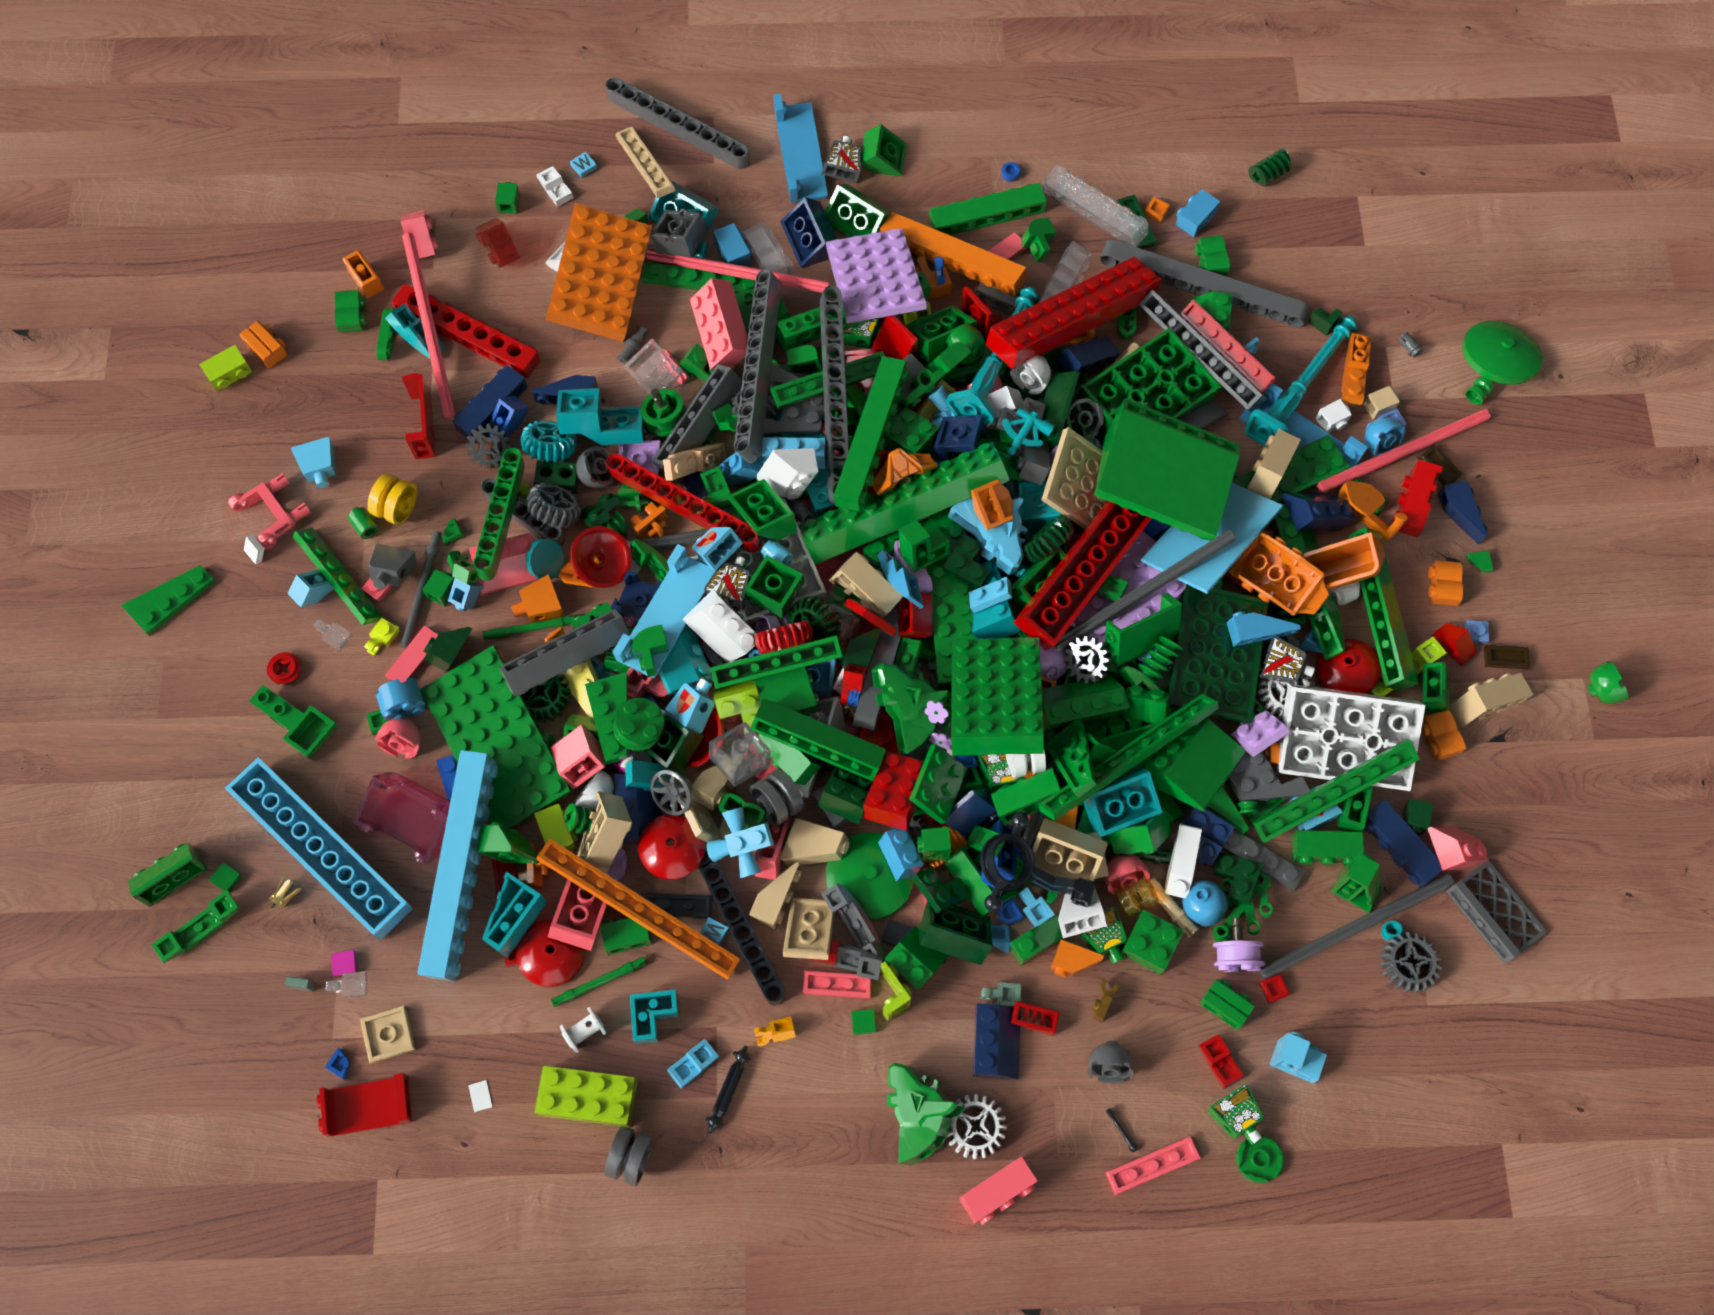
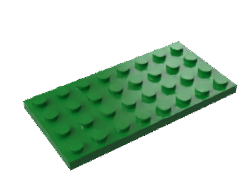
[420,645,573,829]

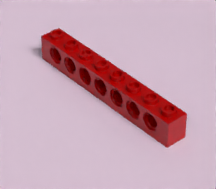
[391,284,540,379]

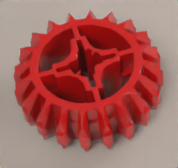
[755,620,814,654]

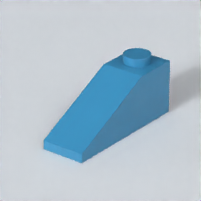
[1227,611,1301,647]

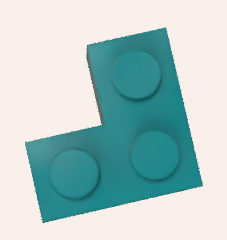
[630,990,680,1045]

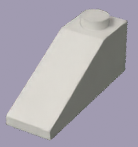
[1164,824,1202,898]

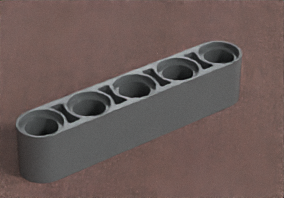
[481,478,565,546]

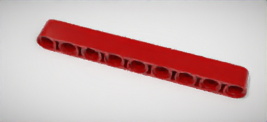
[606,454,762,553]

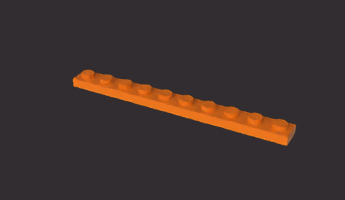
[536,838,740,980]

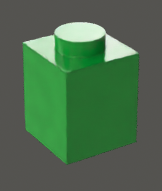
[495,182,520,214]
[422,569,454,607]

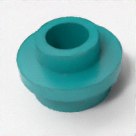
[1381,921,1404,941]

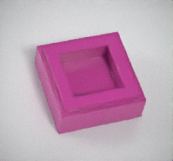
[331,950,357,977]

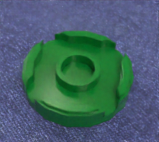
[1236,1135,1284,1183]

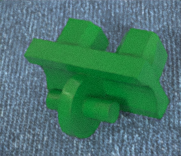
[618,483,658,512]

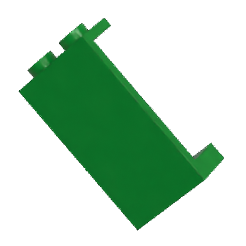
[1104,593,1182,666]

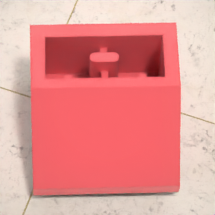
[550,723,606,789]

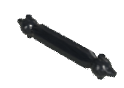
[705,1045,751,1134]

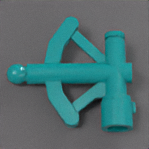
[1002,407,1055,455]

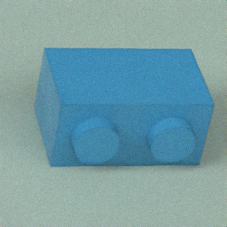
[1176,189,1220,237]
[713,223,753,266]
[878,828,924,881]

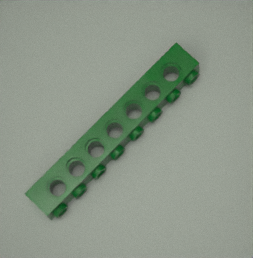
[777,271,931,351]

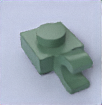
[980,982,1021,1008]

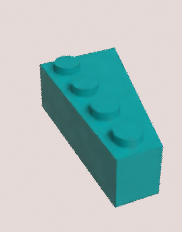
[972,558,1021,639]

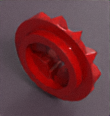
[267,652,302,685]

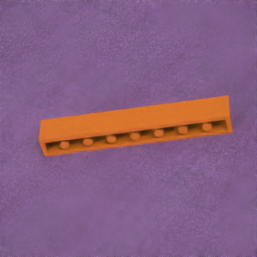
[880,212,1027,296]

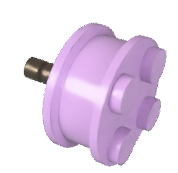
[1213,918,1265,972]

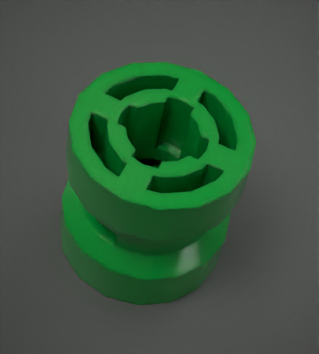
[1465,377,1494,405]

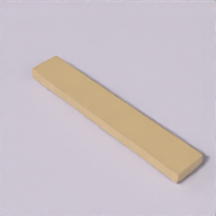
[615,127,675,198]

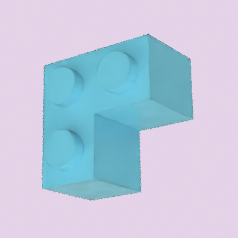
[1269,1032,1327,1083]

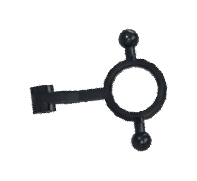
[980,812,1095,912]

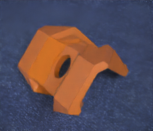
[872,448,937,496]

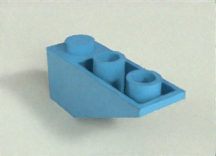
[716,452,762,487]

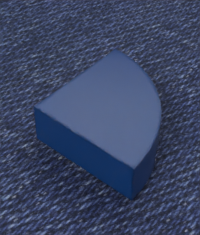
[934,257,945,285]
[956,755,978,768]
[325,1048,350,1080]

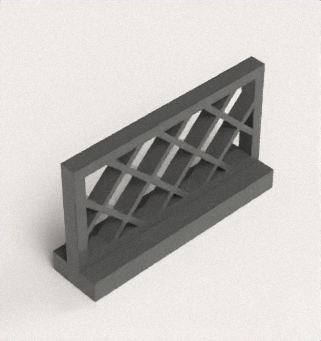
[1445,861,1547,964]

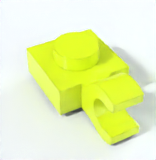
[364,617,400,656]

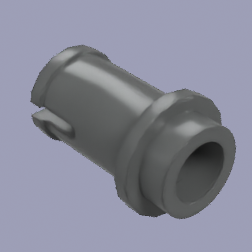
[1398,332,1423,358]

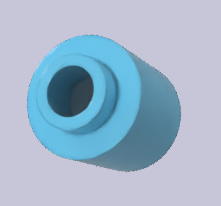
[761,540,793,566]

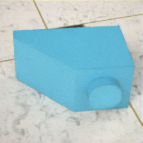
[288,570,334,607]

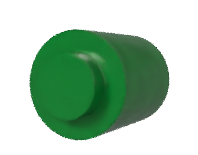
[348,507,379,539]

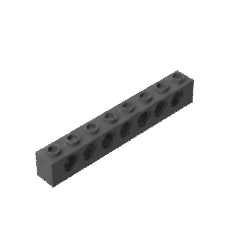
[1139,290,1267,413]

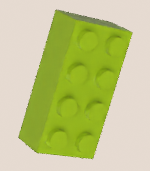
[534,1066,638,1128]

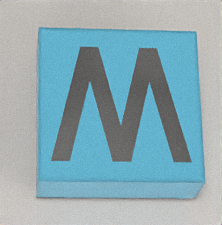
[570,152,597,178]
[700,917,729,946]

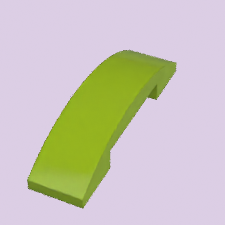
[1370,637,1447,697]

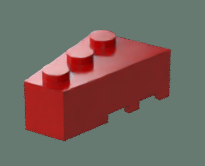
[1392,460,1443,537]

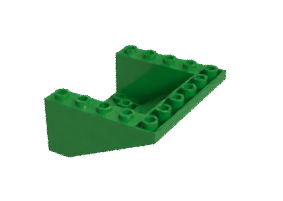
[1094,398,1240,541]

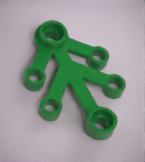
[1213,872,1273,942]

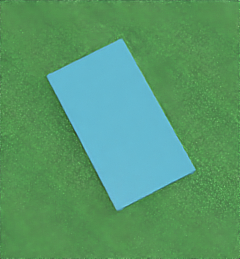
[1141,483,1283,594]

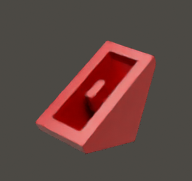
[1431,623,1477,666]

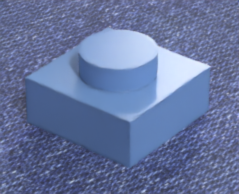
[1465,620,1489,644]

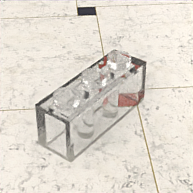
[743,222,793,275]

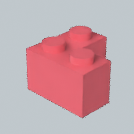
[401,210,438,258]

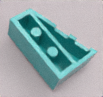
[482,872,548,957]

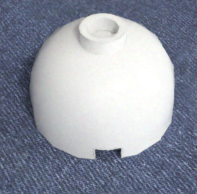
[1010,355,1051,394]
[575,770,615,811]

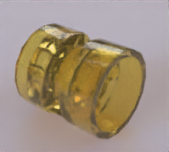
[1117,877,1159,917]

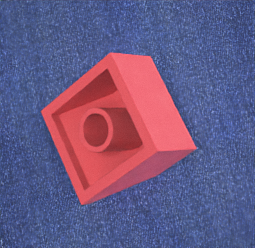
[1427,826,1489,870]

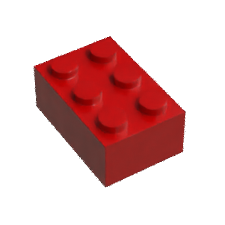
[864,751,924,831]

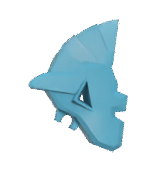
[948,497,1028,575]

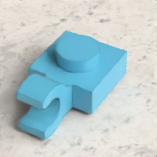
[1018,888,1055,927]

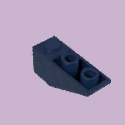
[532,375,598,405]
[1438,481,1488,544]

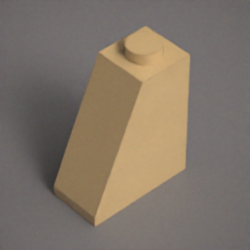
[780,818,849,867]

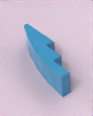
[878,550,924,609]

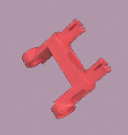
[228,473,311,550]

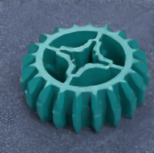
[521,420,577,463]

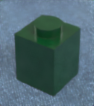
[1403,799,1433,835]

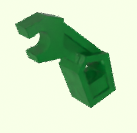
[447,550,479,584]

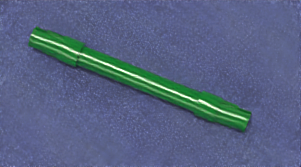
[483,615,575,640]
[551,956,646,1008]

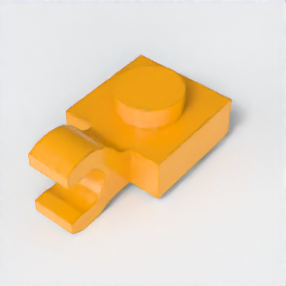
[754,1016,796,1046]

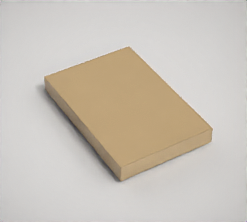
[783,898,835,960]

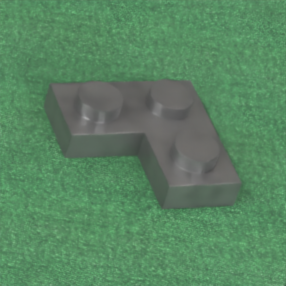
[997,397,1045,440]

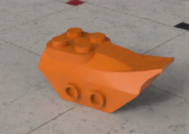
[1228,533,1329,616]

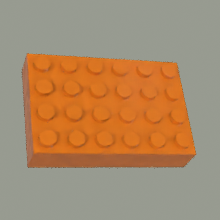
[545,203,652,342]

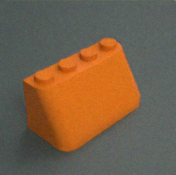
[1303,532,1385,591]

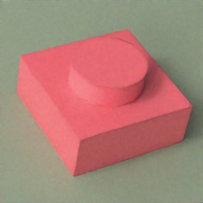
[361,578,392,603]

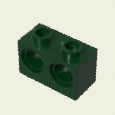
[534,460,579,494]

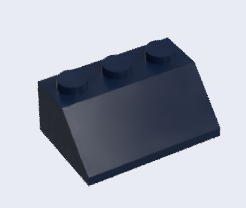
[780,197,837,268]
[1282,493,1357,532]
[614,773,662,844]
[973,1003,1021,1080]

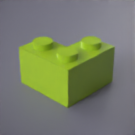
[712,679,761,733]

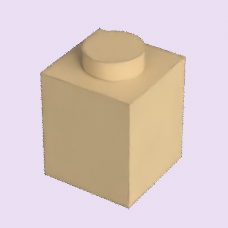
[1364,386,1399,420]

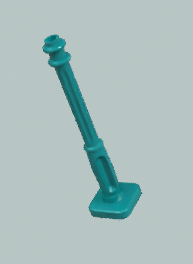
[1244,316,1357,448]

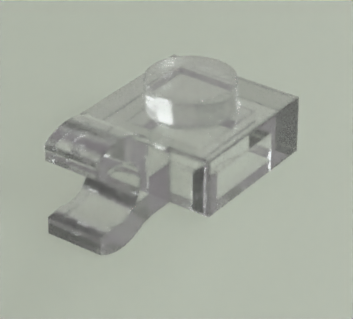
[313,619,352,652]
[326,972,367,998]

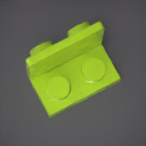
[880,961,912,1022]

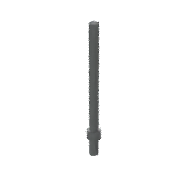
[401,531,441,648]

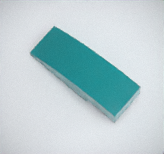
[385,303,447,358]
[625,760,685,791]

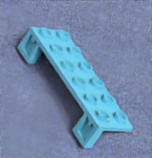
[613,544,715,678]

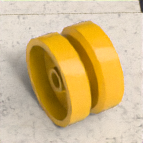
[368,473,417,525]

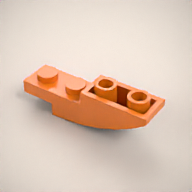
[1341,333,1371,405]

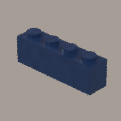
[453,365,528,443]
[1364,800,1443,888]

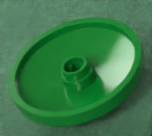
[1462,321,1543,385]
[826,832,914,921]

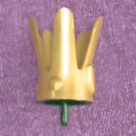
[269,875,302,909]

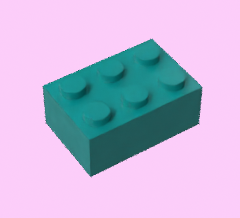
[1083,767,1163,837]

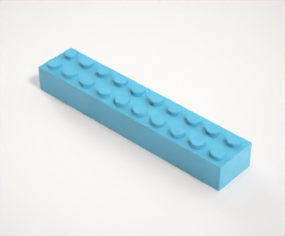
[417,750,498,981]
[225,757,413,941]

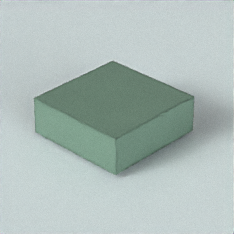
[284,976,315,992]

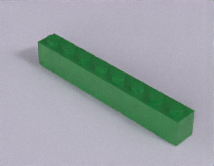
[834,356,910,512]
[1349,527,1419,691]

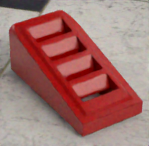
[1010,1001,1060,1036]

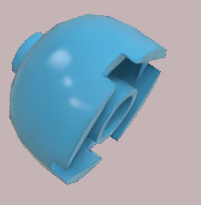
[1364,417,1406,456]
[1182,880,1228,927]

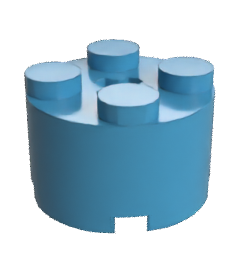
[375,678,426,720]

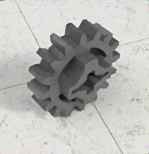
[465,424,511,468]
[1064,636,1112,683]

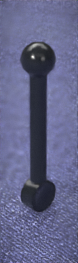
[1106,1108,1138,1152]

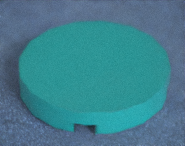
[526,539,564,579]

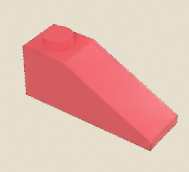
[754,815,792,880]

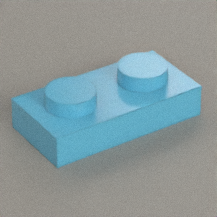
[969,577,1012,613]

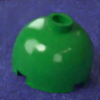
[945,324,985,366]
[1587,661,1629,704]

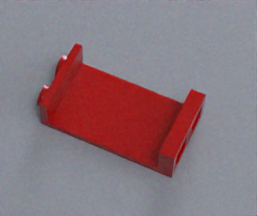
[402,373,436,460]
[316,1073,412,1137]

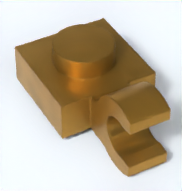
[1091,979,1118,1022]

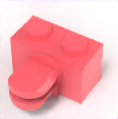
[627,668,672,700]

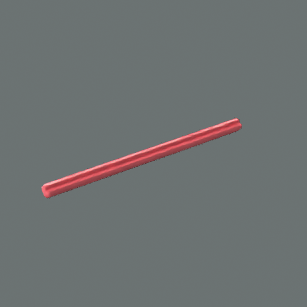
[402,232,456,419]
[646,249,830,293]
[1317,409,1491,493]

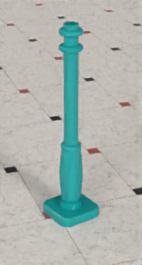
[946,287,1038,424]

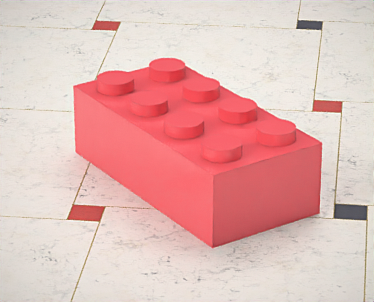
[690,278,748,370]

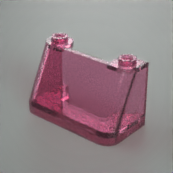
[353,772,451,863]

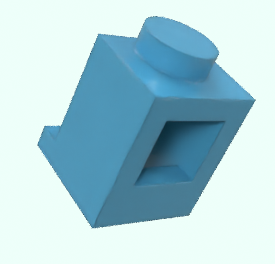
[448,578,484,611]

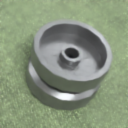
[750,769,804,826]
[604,1125,654,1187]

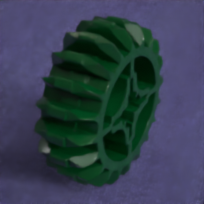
[1022,515,1075,564]
[787,596,842,641]
[521,674,571,723]

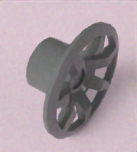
[651,769,692,816]

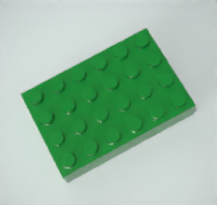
[1075,328,1222,433]
[951,637,1044,755]

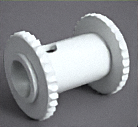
[560,1007,606,1053]

